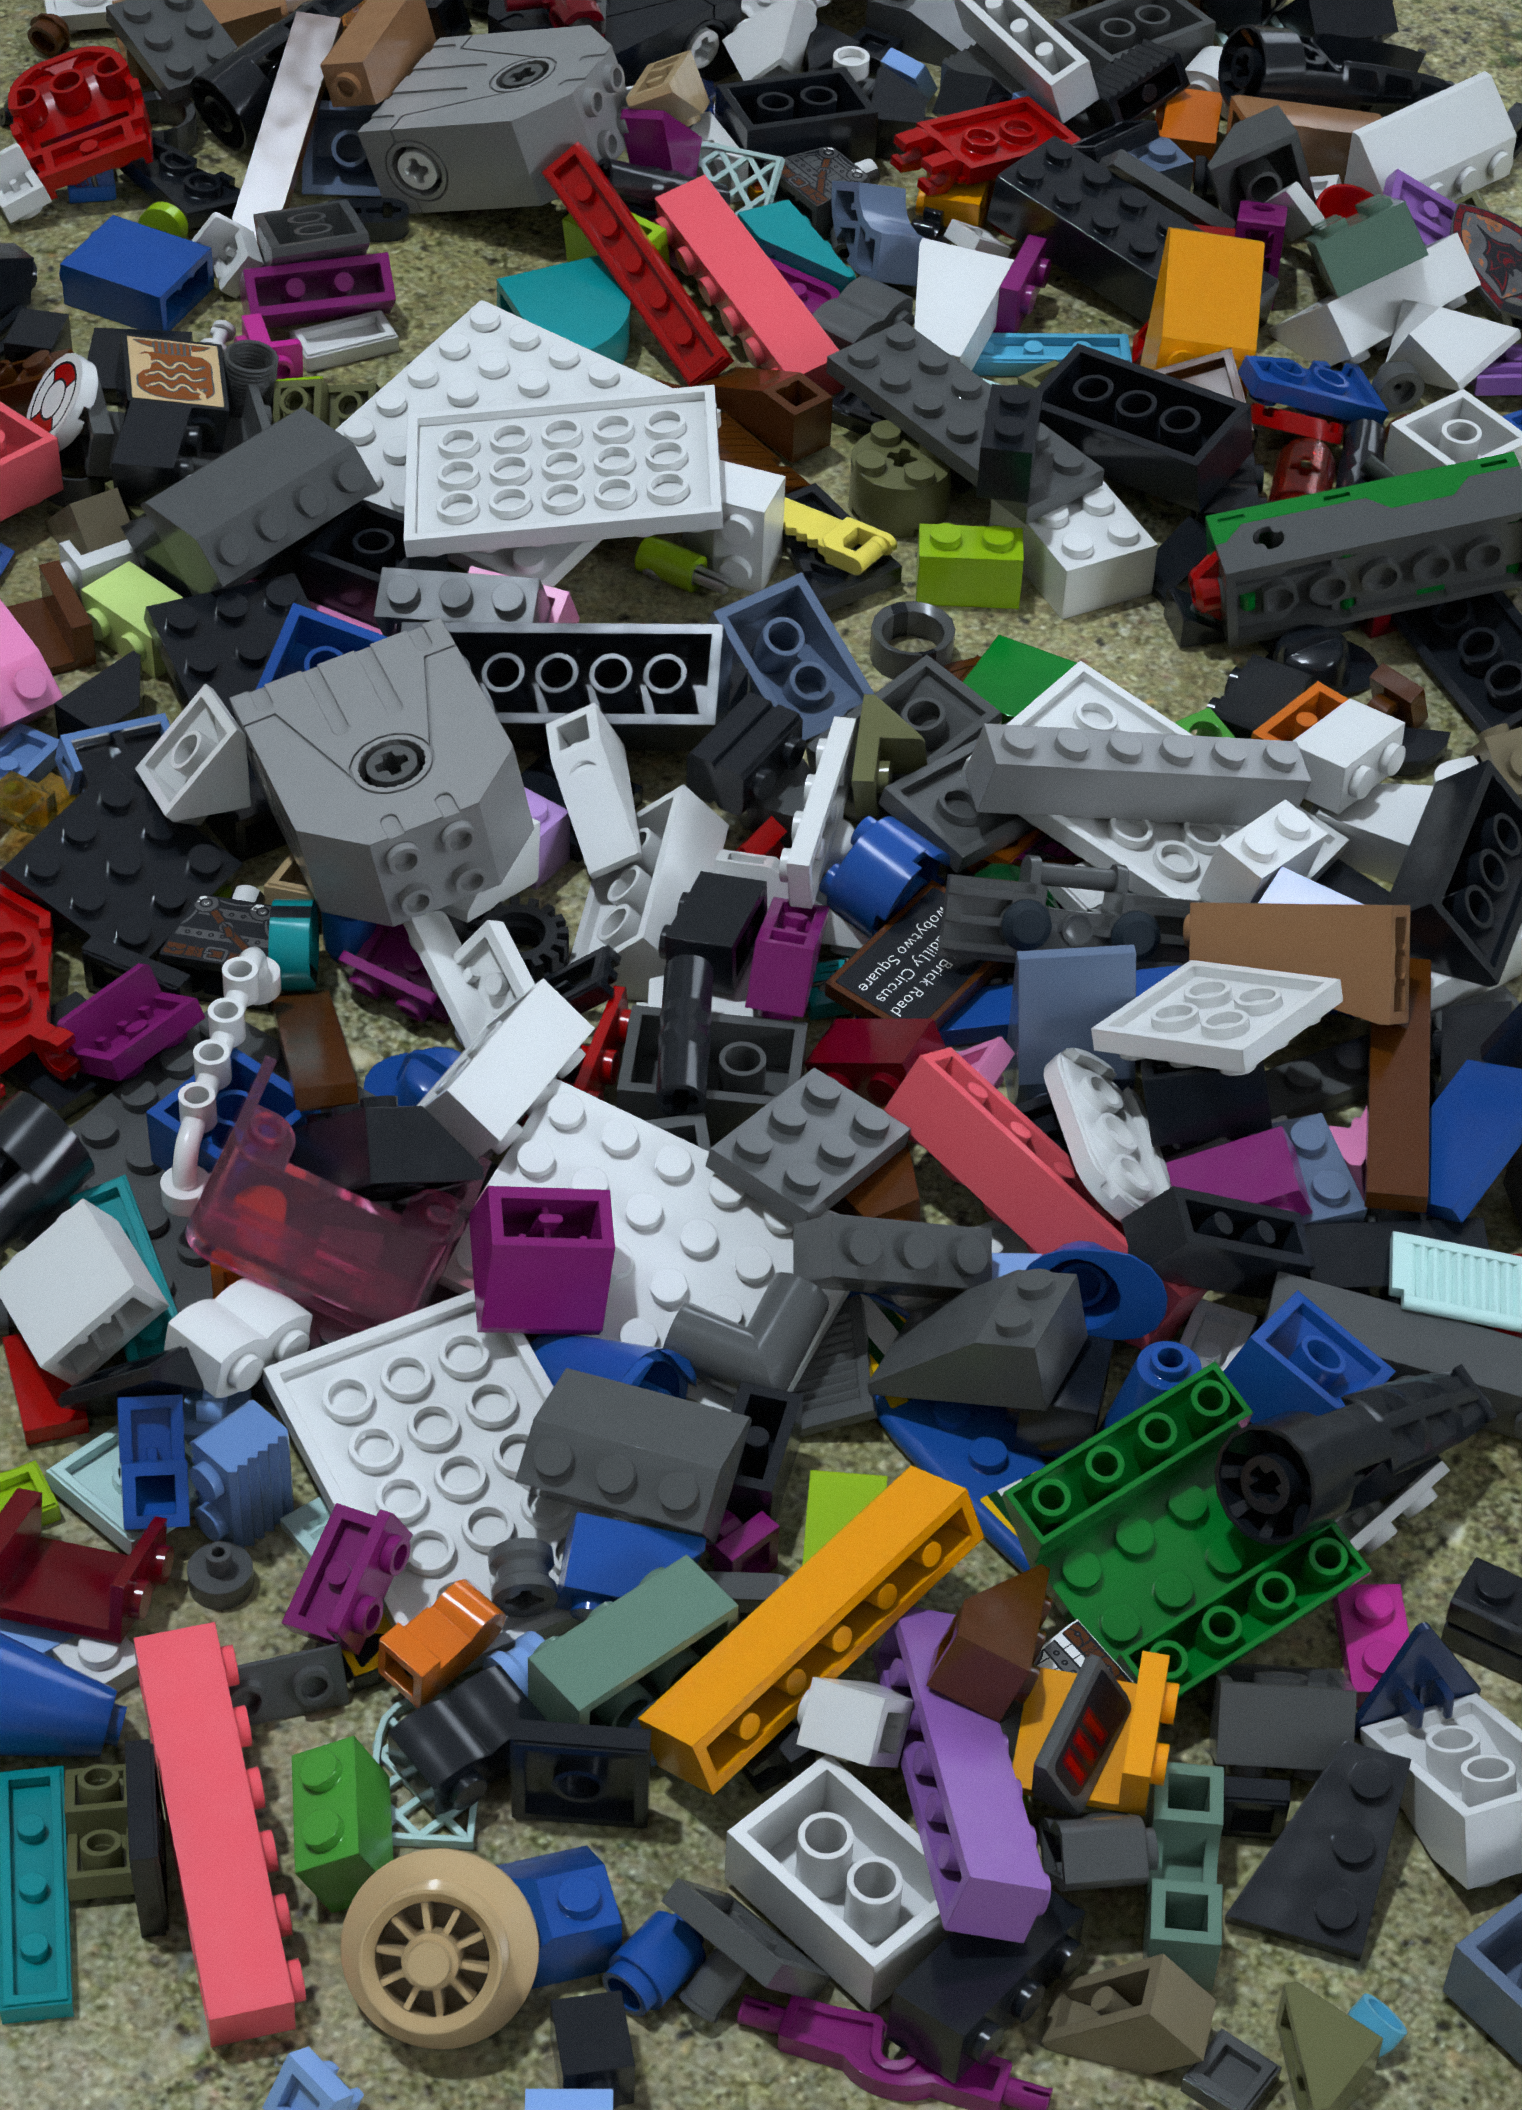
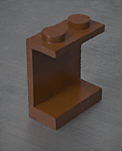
[7,560,97,675]

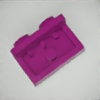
[993,235,1051,333]
[338,924,451,1025]
[57,963,205,1081]
[281,1503,413,1655]

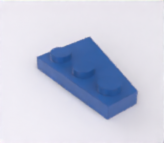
[1238,355,1389,426]

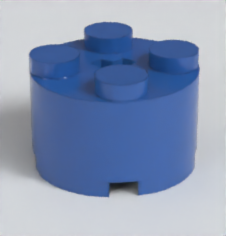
[819,816,951,939]

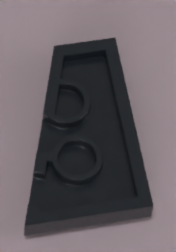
[783,483,902,613]

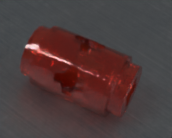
[1268,438,1336,503]

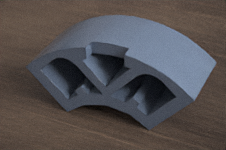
[831,181,928,286]

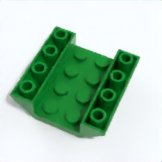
[1002,1361,1372,1699]

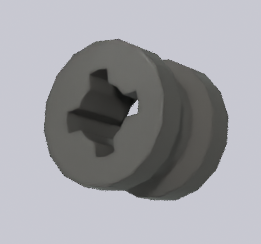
[488,1537,558,1617]

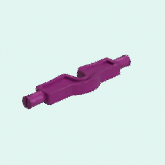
[737,1994,1053,2110]

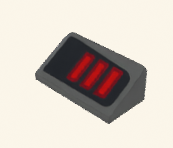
[1032,1654,1131,1815]

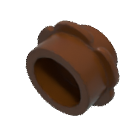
[27,13,70,56]

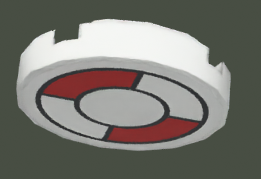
[27,353,99,452]

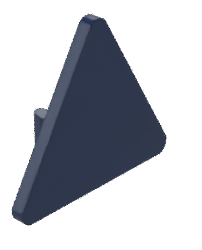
[1354,1622,1481,1738]

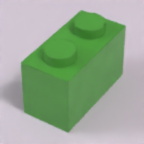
[292,1736,394,1913]

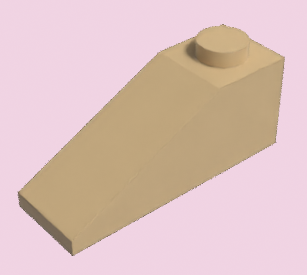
[625,50,710,127]

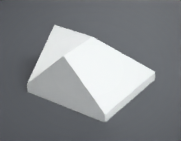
[1385,299,1521,391]
[135,684,251,826]

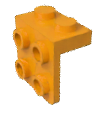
[1012,1651,1180,1816]

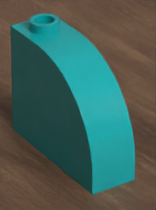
[496,255,631,365]

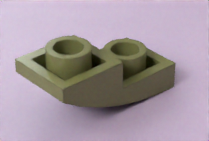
[272,379,381,430]
[64,1764,135,1901]

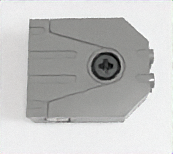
[357,25,631,214]
[229,617,534,927]

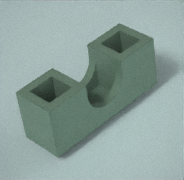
[1143,1762,1224,1991]

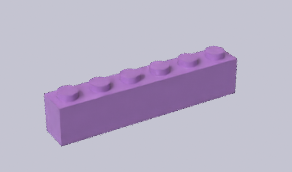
[872,1607,1051,1943]

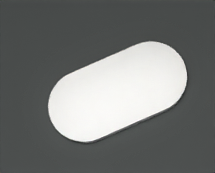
[1044,1048,1172,1223]

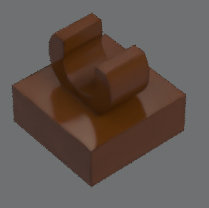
[1367,663,1428,729]

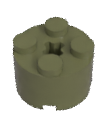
[848,420,952,538]

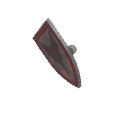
[1450,203,1522,316]

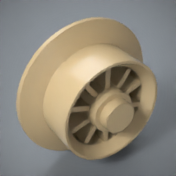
[340,1848,540,2050]

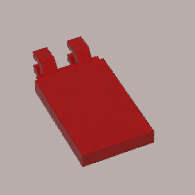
[890,96,1081,196]

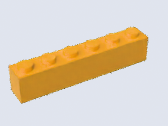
[638,1465,985,1795]

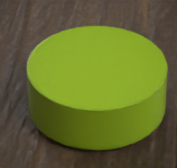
[138,202,189,239]

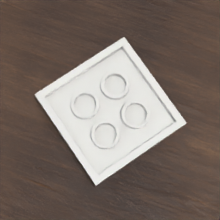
[1091,960,1343,1076]

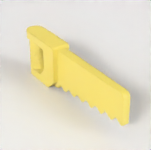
[783,497,898,575]

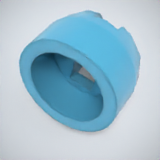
[1347,1993,1407,2057]

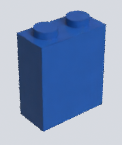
[59,215,215,331]

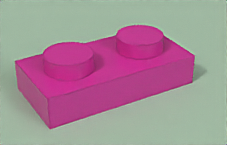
[1332,1584,1409,1707]

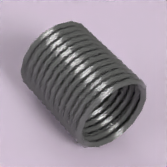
[223,340,279,418]

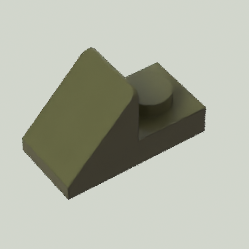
[851,694,928,817]

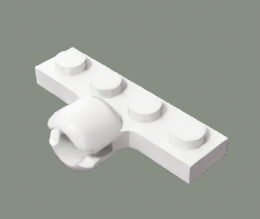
[779,716,857,909]

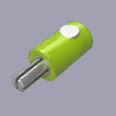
[635,535,731,595]

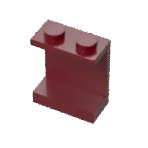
[0,1488,174,1644]

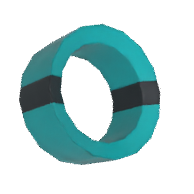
[268,899,319,991]

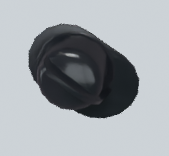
[1265,624,1378,696]

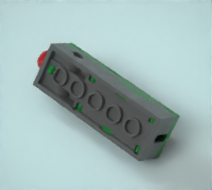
[1188,451,1522,648]

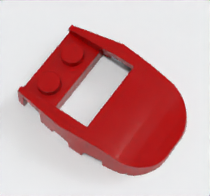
[8,46,153,200]

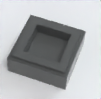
[1180,2028,1282,2110]

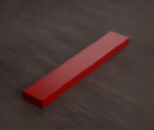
[542,141,734,387]

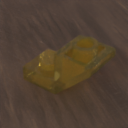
[0,770,79,835]

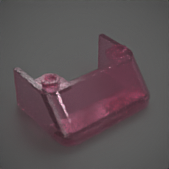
[185,1055,491,1331]

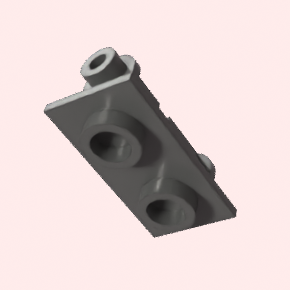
[229,1642,349,1726]

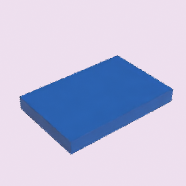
[1414,1059,1522,1223]

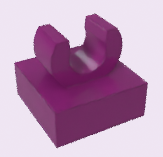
[705,1510,780,1573]

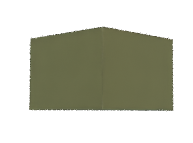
[1275,1982,1383,2110]

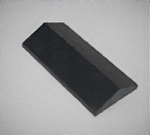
[1390,590,1522,733]

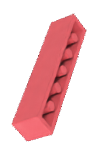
[653,174,845,396]
[884,1047,1208,1350]
[133,1622,307,2048]

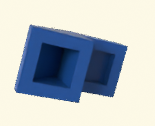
[117,1394,190,1530]

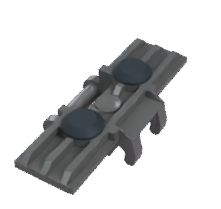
[938,855,1209,970]

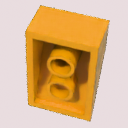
[1140,227,1265,399]

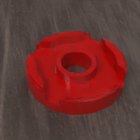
[1250,402,1345,445]

